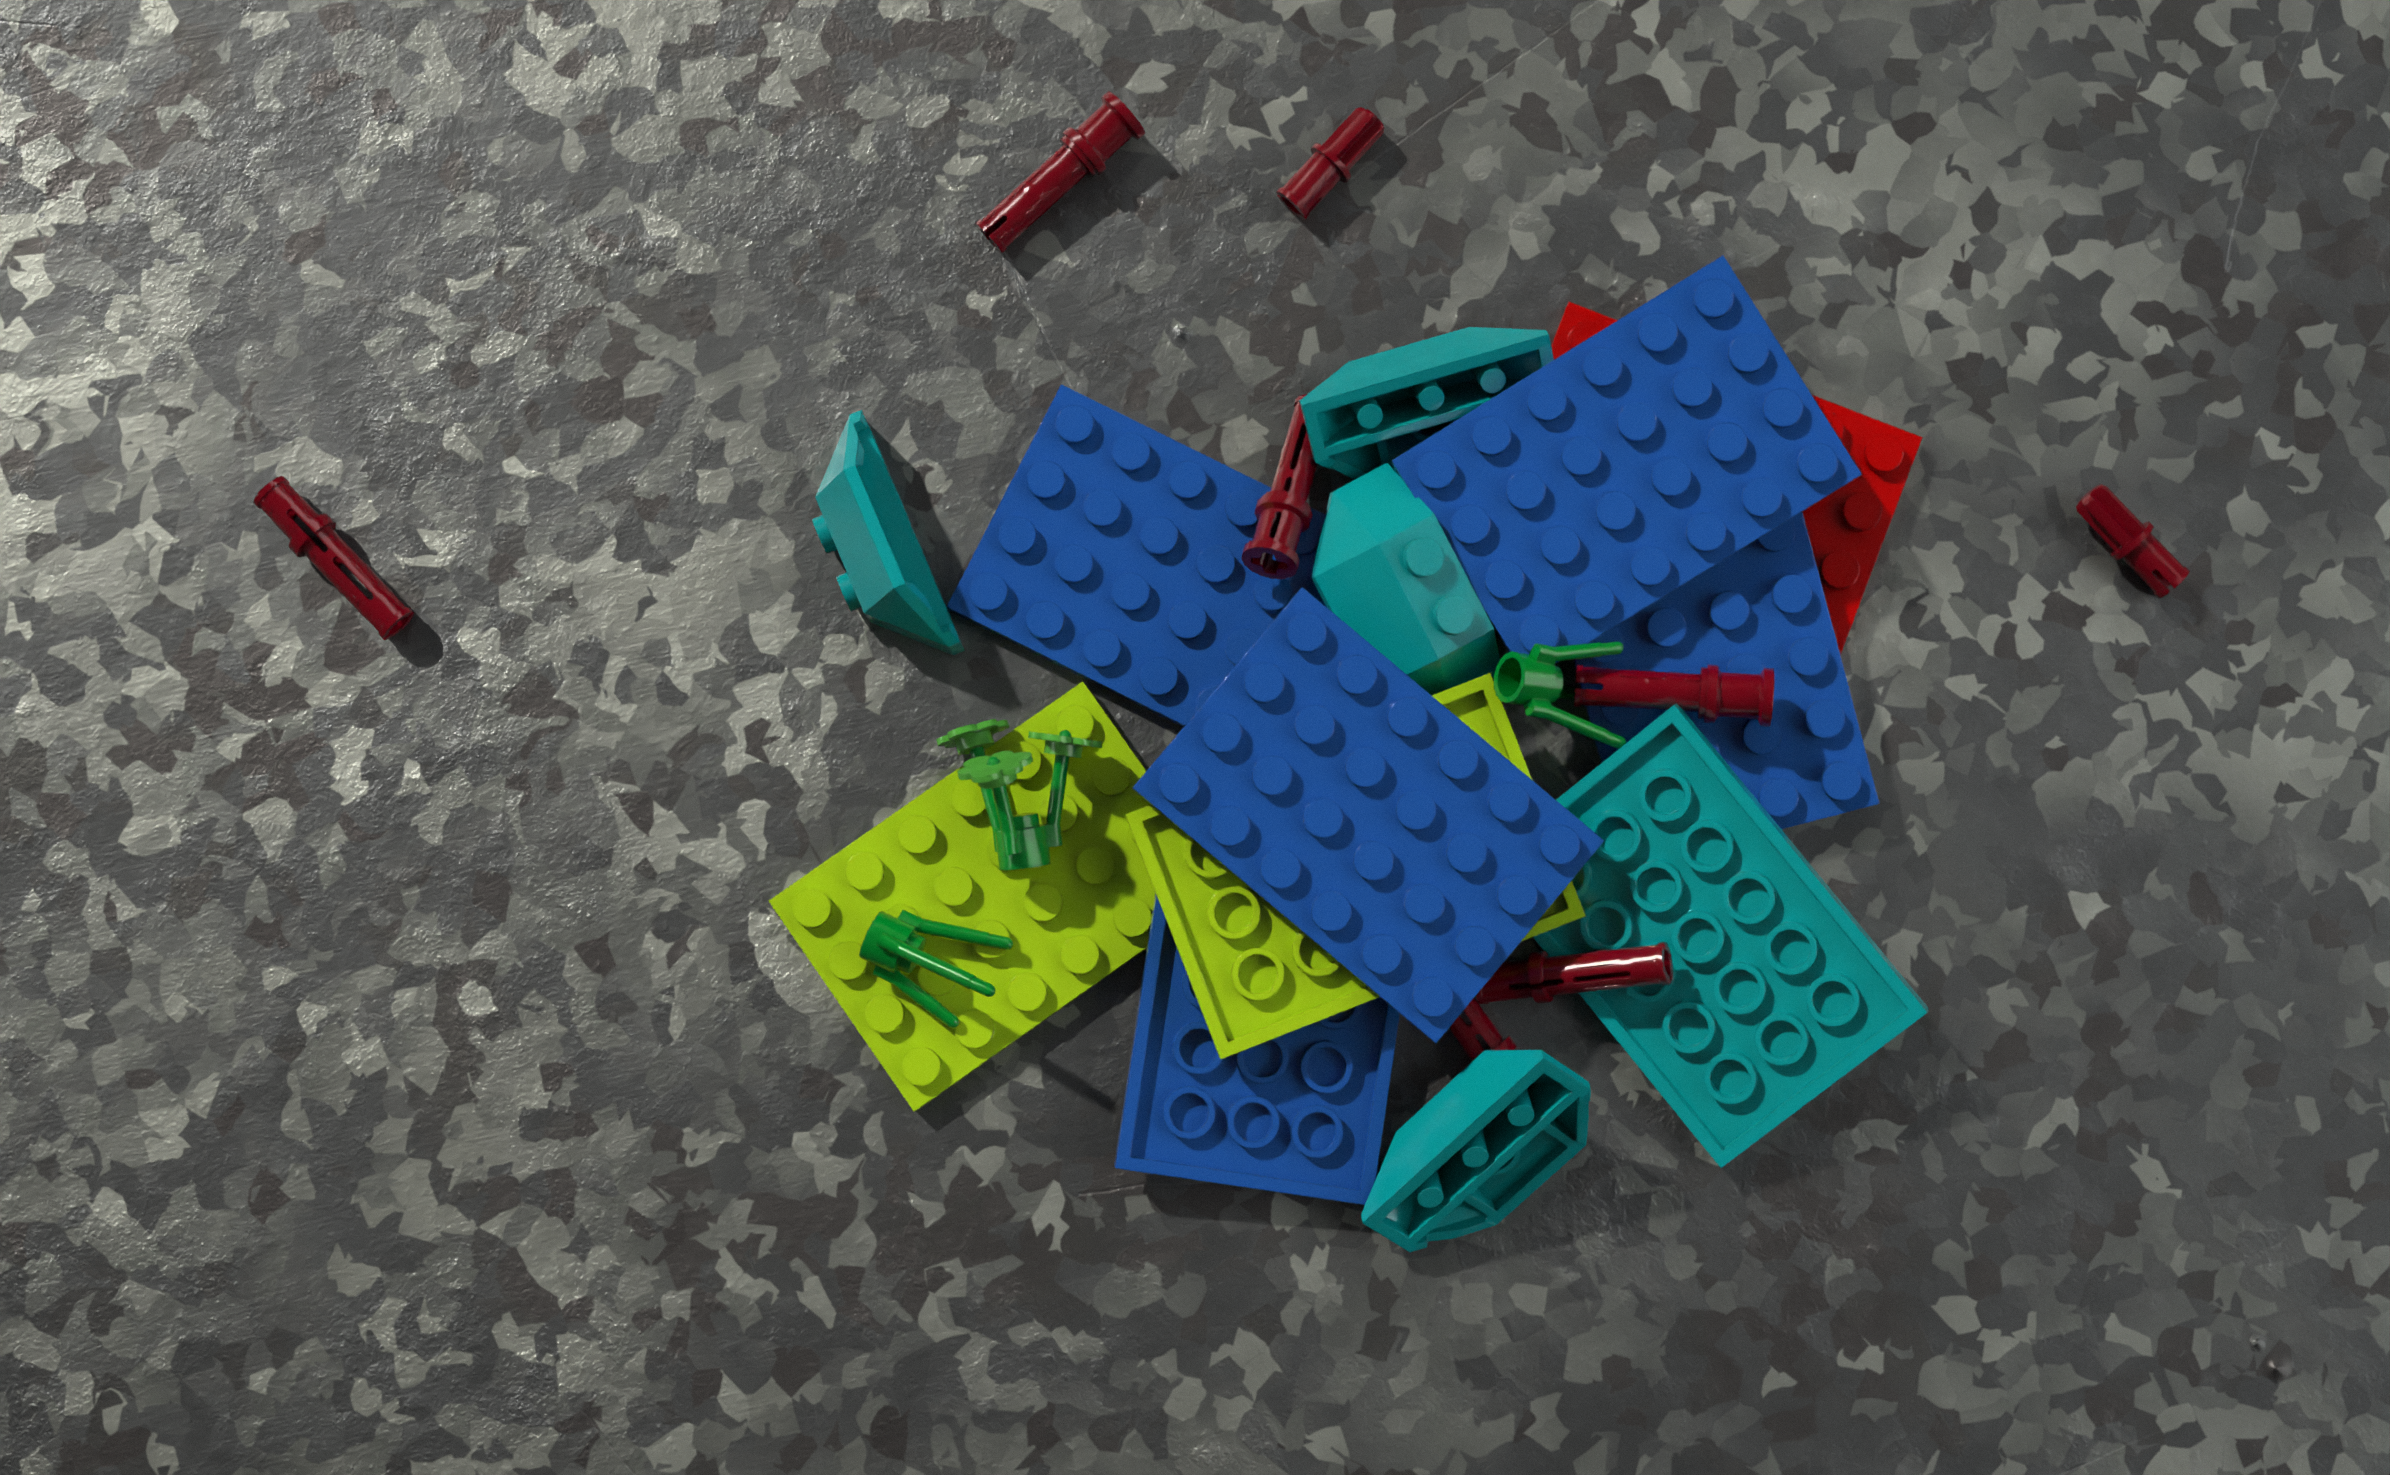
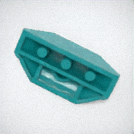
[1299,327,1554,480]
[812,410,965,655]
[1311,463,1500,695]
[1361,1050,1591,1253]

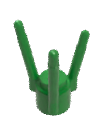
[1494,641,1626,749]
[859,910,1013,1028]

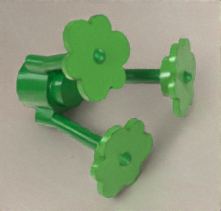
[936,719,1103,870]

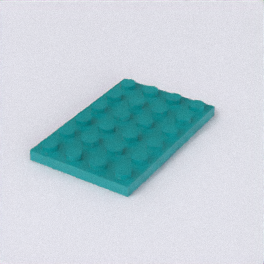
[1533,703,1928,1168]

